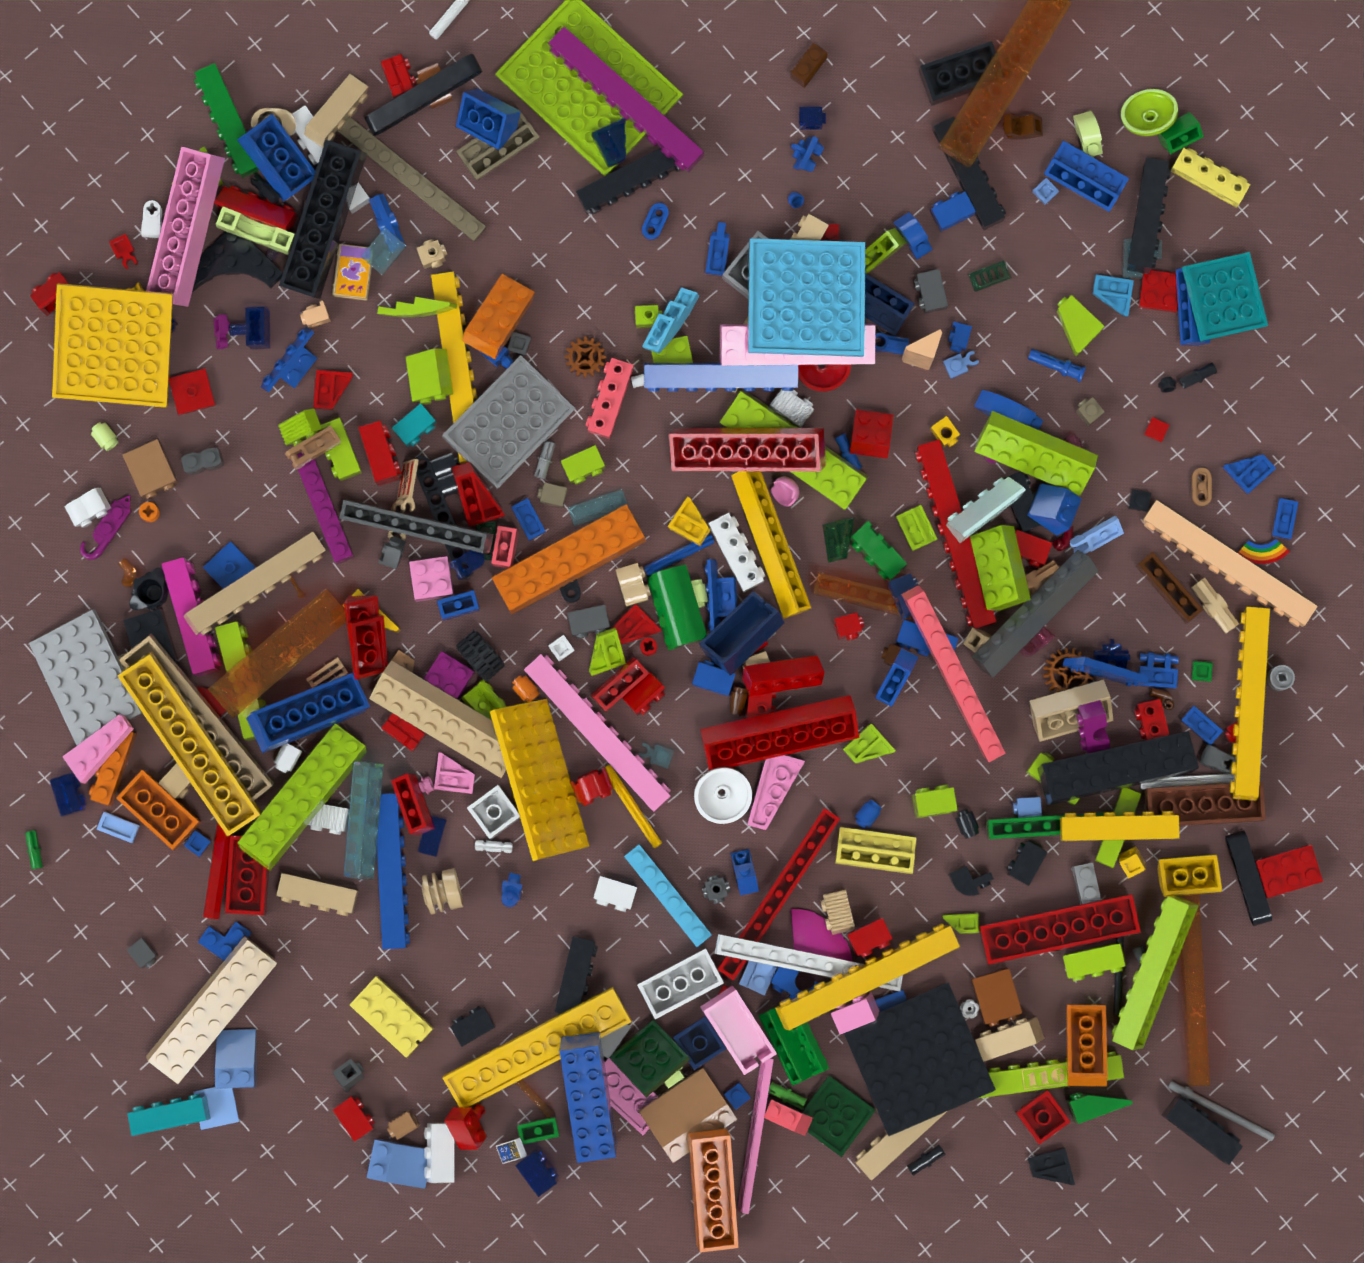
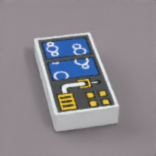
[496,1138,527,1164]

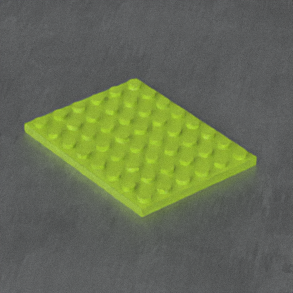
[495,0,683,177]

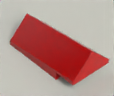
[344,595,388,680]

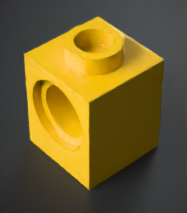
[930,416,960,448]
[1119,846,1146,879]

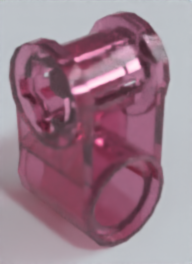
[1019,627,1055,657]

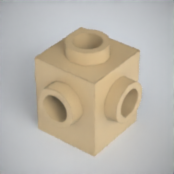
[417,239,447,269]

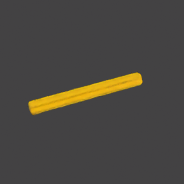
[605,765,662,848]

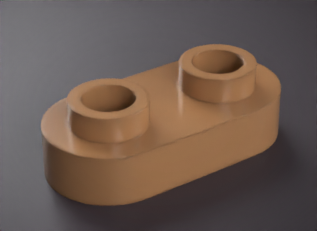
[1191,468,1212,507]

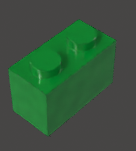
[1158,112,1204,154]
[517,1116,560,1144]

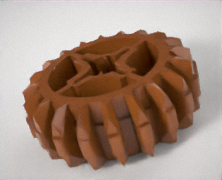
[1042,648,1094,693]

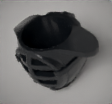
[129,568,169,611]

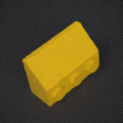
[1157,855,1222,897]

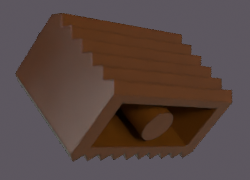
[791,43,828,88]

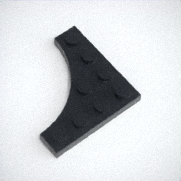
[192,232,283,292]

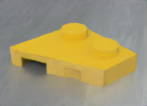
[668,496,711,546]

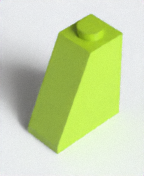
[1056,295,1105,356]

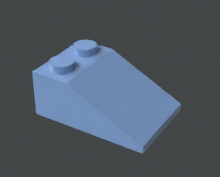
[215,1029,257,1089]
[367,1138,427,1189]

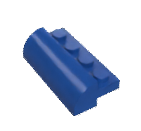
[1044,140,1129,212]

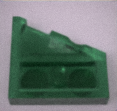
[822,518,854,562]

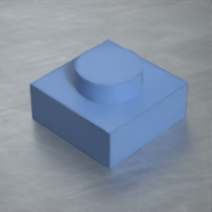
[1032,178,1059,205]

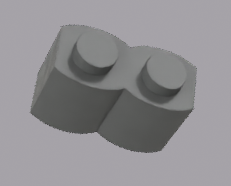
[181,448,224,475]

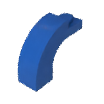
[974,390,1043,430]

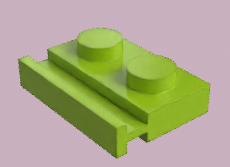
[896,505,937,551]

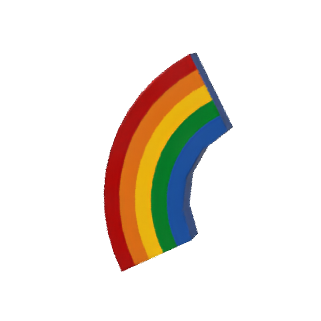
[1238,539,1290,565]

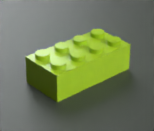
[970,525,1031,611]

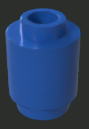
[854,799,882,828]

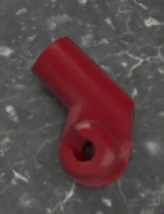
[1053,526,1073,551]

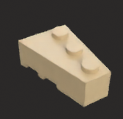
[975,1017,1045,1062]

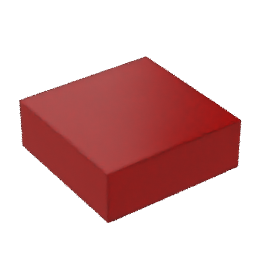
[1144,417,1169,443]

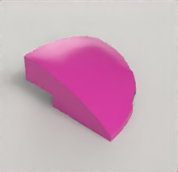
[791,909,852,962]

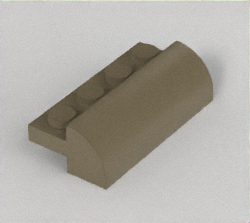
[456,109,540,181]

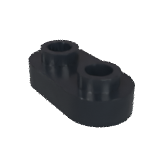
[560,579,581,603]

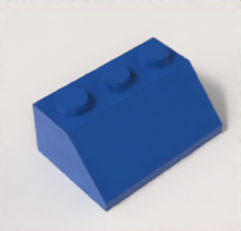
[456,89,521,150]

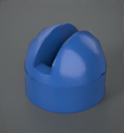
[787,192,804,209]

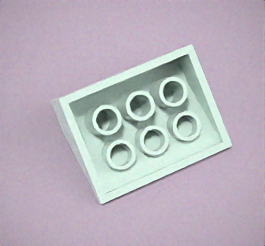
[946,477,1026,543]

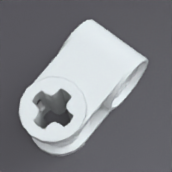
[141,200,163,238]

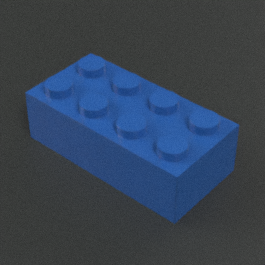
[237,113,316,202]

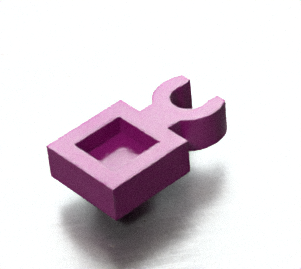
[213,315,230,349]

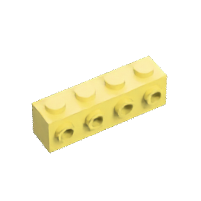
[1171,148,1250,208]

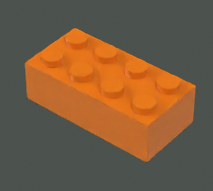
[462,274,535,360]
[116,770,202,851]
[1066,1005,1108,1086]

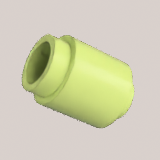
[91,422,119,451]
[691,579,708,608]

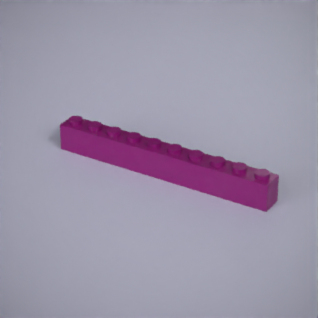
[549,27,704,173]

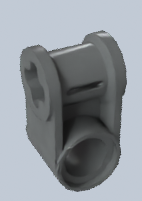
[1199,745,1235,774]

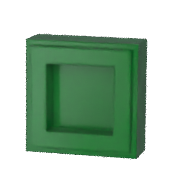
[1191,661,1213,682]

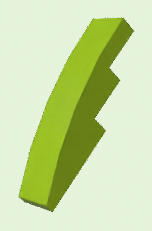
[377,297,457,318]
[1095,788,1141,868]

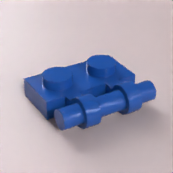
[1138,652,1179,689]

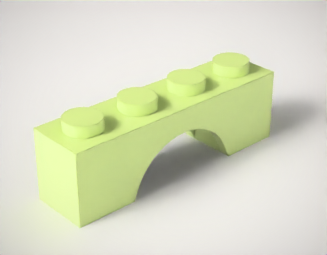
[216,207,295,255]

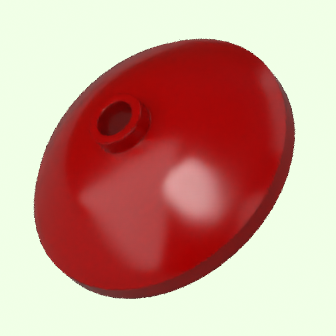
[798,364,852,392]

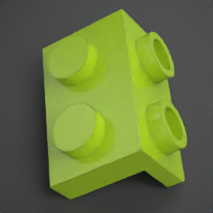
[461,680,506,720]

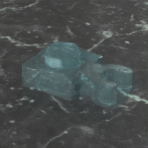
[638,743,674,769]

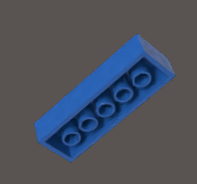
[246,672,370,753]

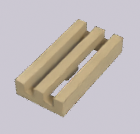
[306,657,349,688]

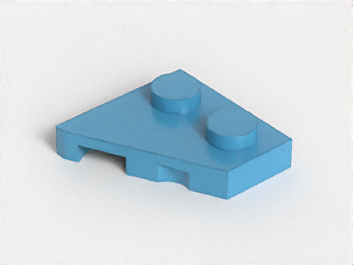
[1092,275,1134,317]

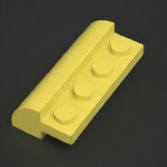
[835,827,916,874]

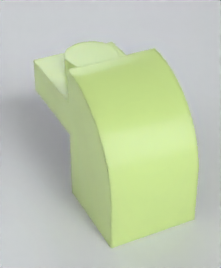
[1073,111,1103,157]

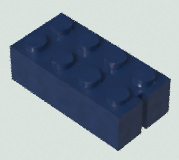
[699,591,785,676]

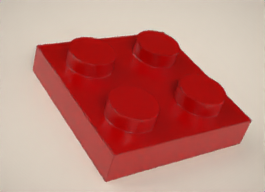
[1138,270,1178,313]

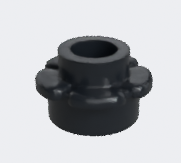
[1158,377,1177,393]

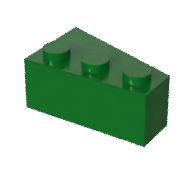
[850,521,907,581]

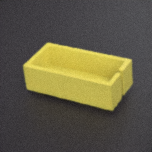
[350,976,434,1058]

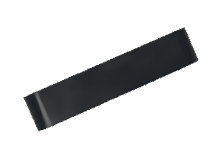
[1225,830,1272,926]

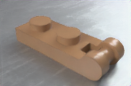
[285,426,341,470]

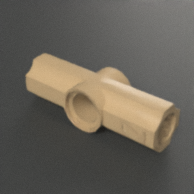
[1191,578,1239,634]

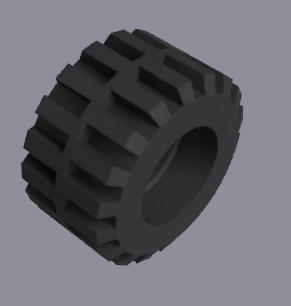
[456,630,505,682]

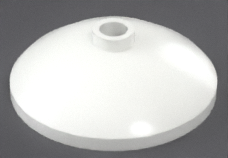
[694,767,752,824]

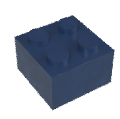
[673,1016,727,1070]

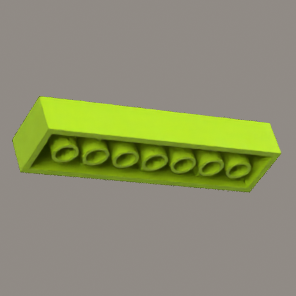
[720,390,869,510]
[238,723,367,871]
[1112,896,1199,1050]

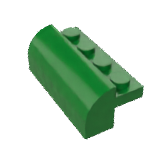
[647,565,707,651]
[759,1005,830,1086]

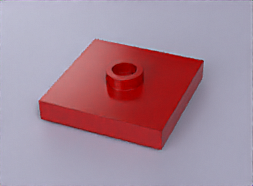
[169,368,216,416]

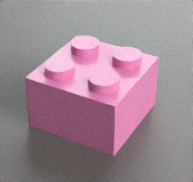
[409,556,454,602]
[831,991,880,1034]

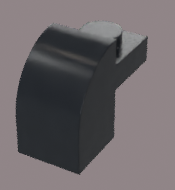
[948,866,994,896]

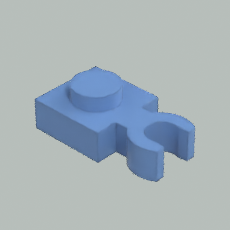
[943,351,979,379]

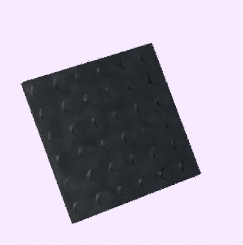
[844,982,996,1136]

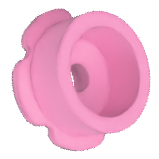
[419,776,435,795]

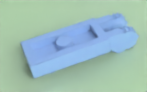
[1070,516,1124,554]

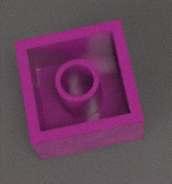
[423,651,475,700]

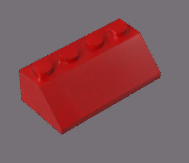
[214,186,297,232]

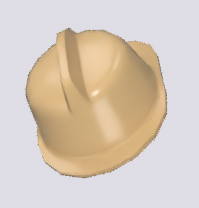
[251,108,296,136]

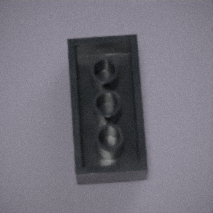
[919,41,1005,106]
[123,609,181,669]
[1162,1097,1243,1165]

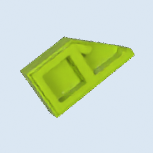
[942,913,980,934]

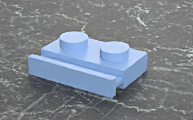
[739,961,777,995]

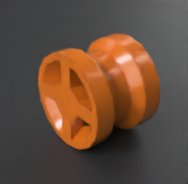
[139,502,160,523]

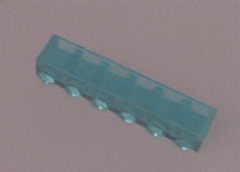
[344,761,384,879]

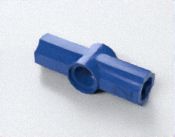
[369,194,406,253]
[875,333,909,355]

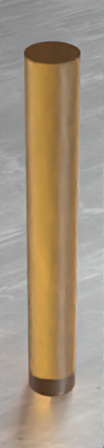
[515,1079,554,1117]

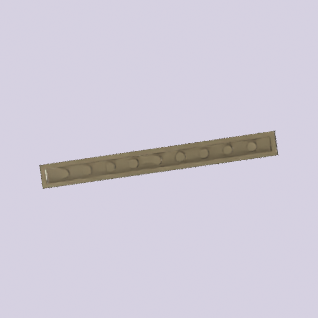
[337,116,486,242]

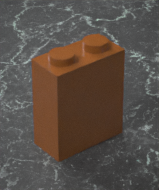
[971,968,1023,1027]

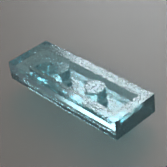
[568,489,628,527]

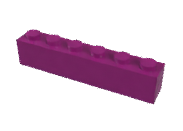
[297,453,355,564]

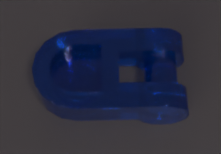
[449,550,485,580]

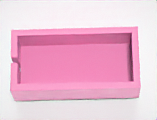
[700,986,777,1075]

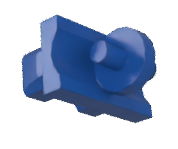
[790,136,824,172]
[501,873,522,907]

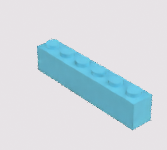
[624,845,712,947]

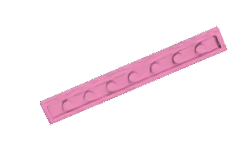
[737,1058,774,1214]

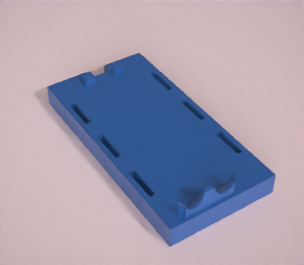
[1063,657,1149,686]

